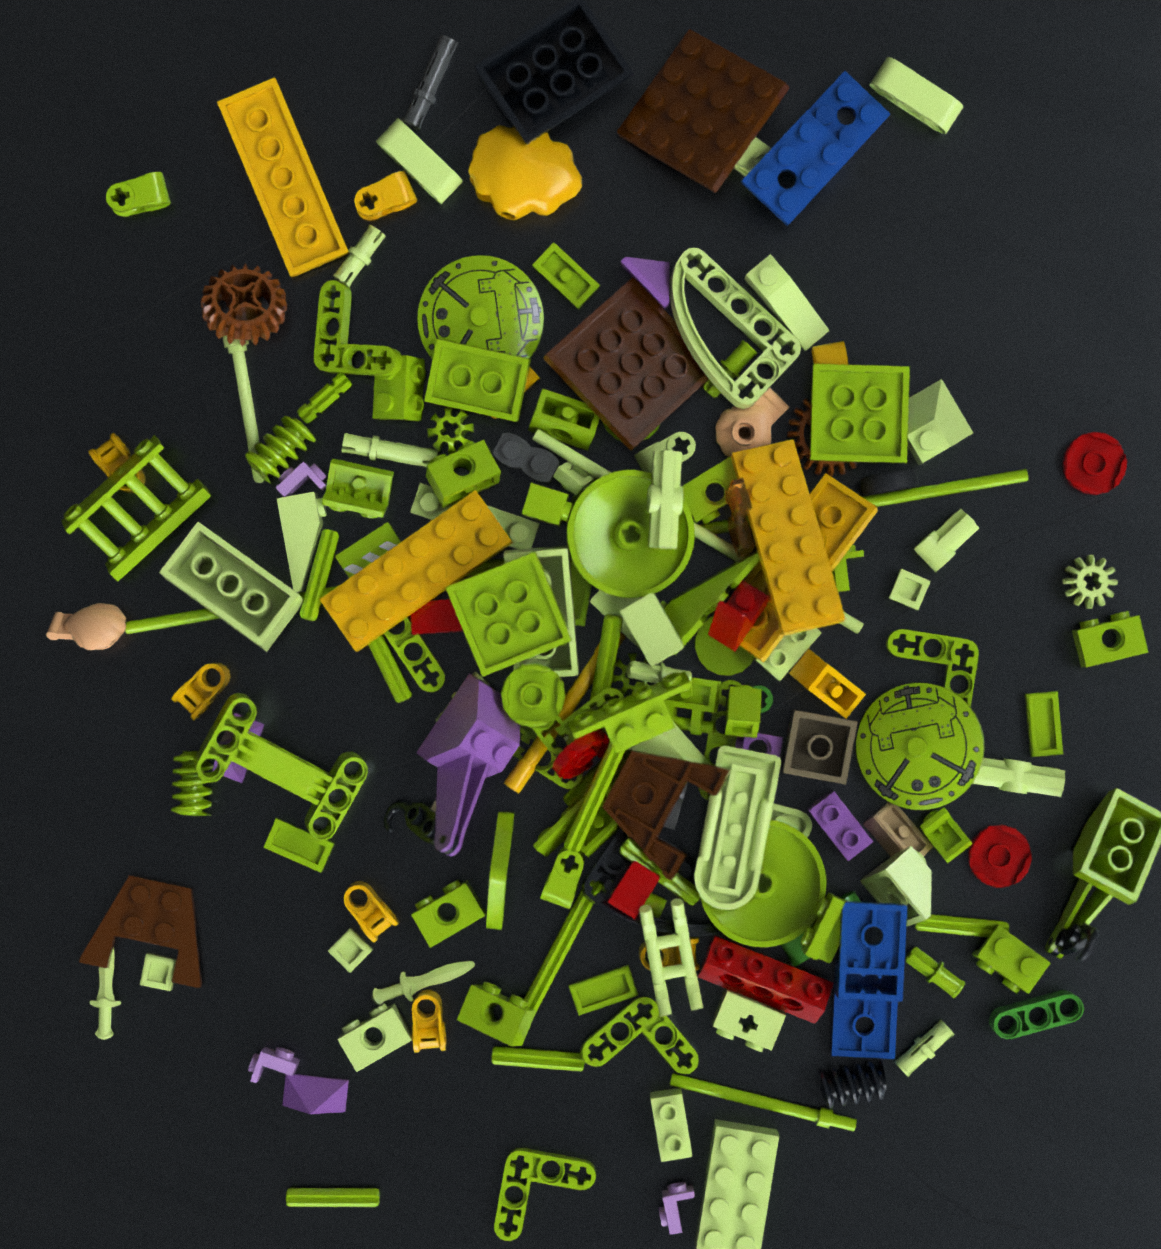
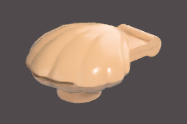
[715,388,790,457]
[46,603,126,650]

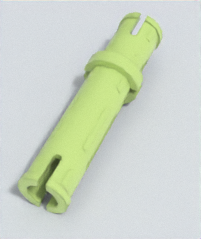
[342,433,438,467]

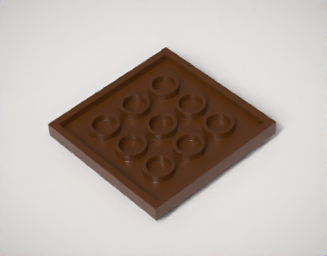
[617,29,790,193]
[543,277,709,451]

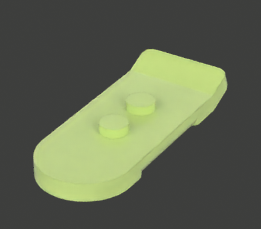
[695,746,781,910]

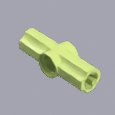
[647,450,683,549]
[973,757,1065,797]

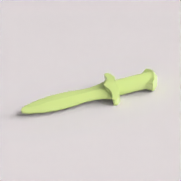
[90,947,121,1040]
[372,961,475,1006]

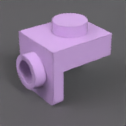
[276,462,327,497]
[248,1047,300,1083]
[658,1182,695,1235]

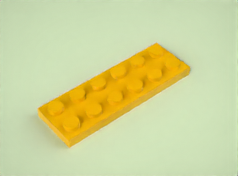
[217,77,349,278]
[731,439,846,636]
[740,473,878,663]
[319,490,513,652]

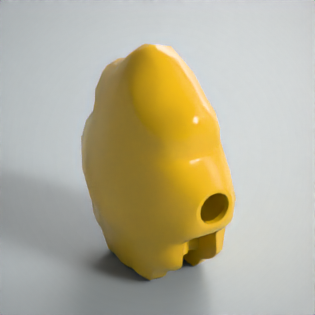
[468,125,582,220]

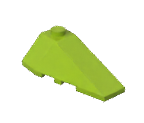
[660,551,760,655]

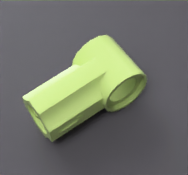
[914,509,979,572]

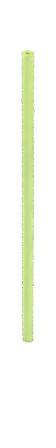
[532,429,864,634]

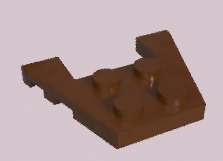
[602,750,731,881]
[79,875,202,988]

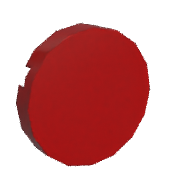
[1062,432,1127,495]
[552,729,610,779]
[968,824,1032,888]

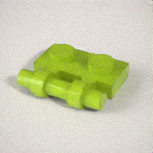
[664,677,721,736]

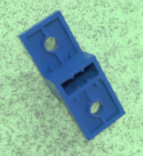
[741,71,891,226]
[830,901,907,1059]

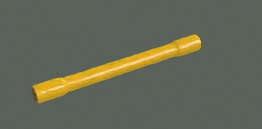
[503,633,626,794]

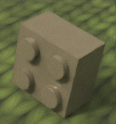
[781,709,858,785]

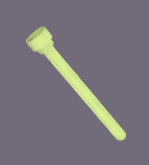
[223,336,265,483]

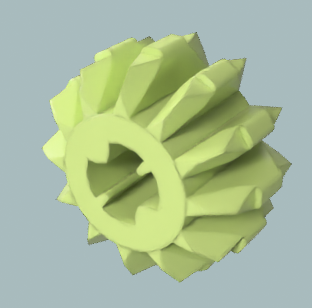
[1062,555,1118,609]

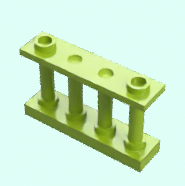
[61,435,211,581]

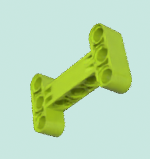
[194,693,368,841]

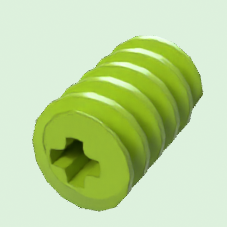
[245,416,316,484]
[171,751,213,816]

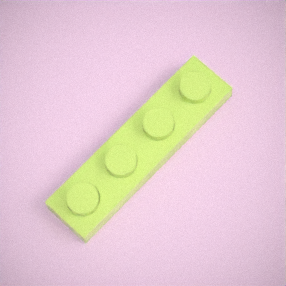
[410,483,540,549]

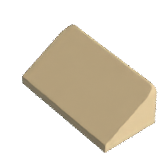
[864,802,933,857]

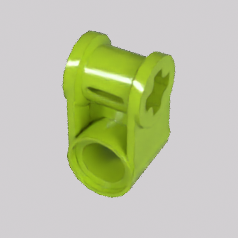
[106,172,171,217]
[540,847,585,909]

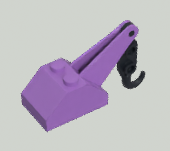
[384,673,520,856]

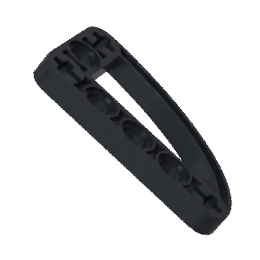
[582,827,722,938]

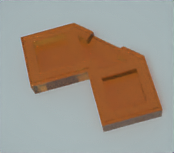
[725,478,755,558]

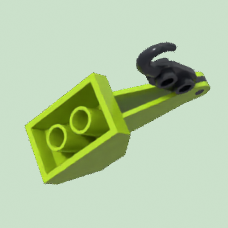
[1045,788,1161,962]

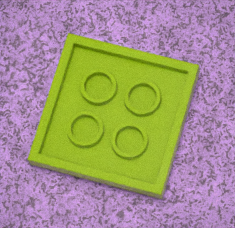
[810,364,910,463]
[446,550,572,677]

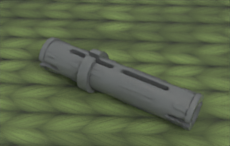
[402,35,458,130]

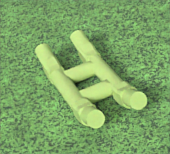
[639,899,703,1017]

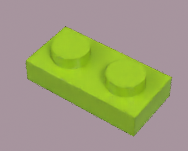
[532,242,600,310]

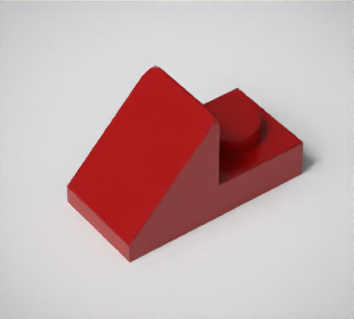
[708,580,771,652]
[608,861,660,919]

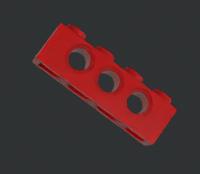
[697,936,834,1024]

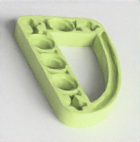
[669,248,801,409]

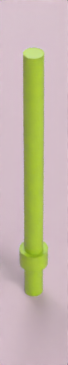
[670,1073,857,1132]

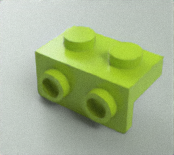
[372,355,426,422]
[322,458,394,518]
[800,892,846,963]
[972,925,1050,994]

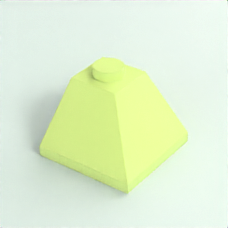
[907,379,973,465]
[860,846,932,927]

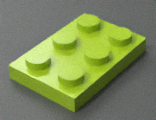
[424,339,531,422]

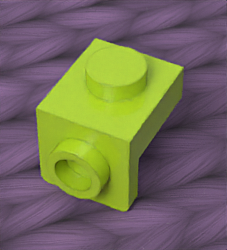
[832,545,864,592]
[920,807,972,863]

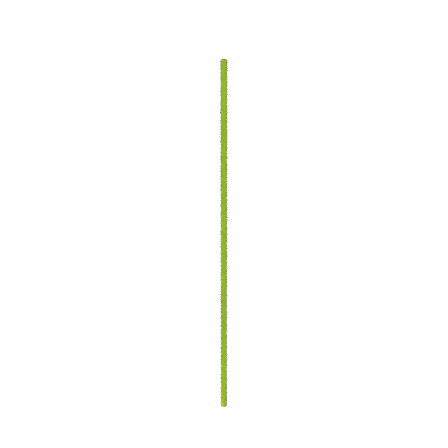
[125,469,1028,634]

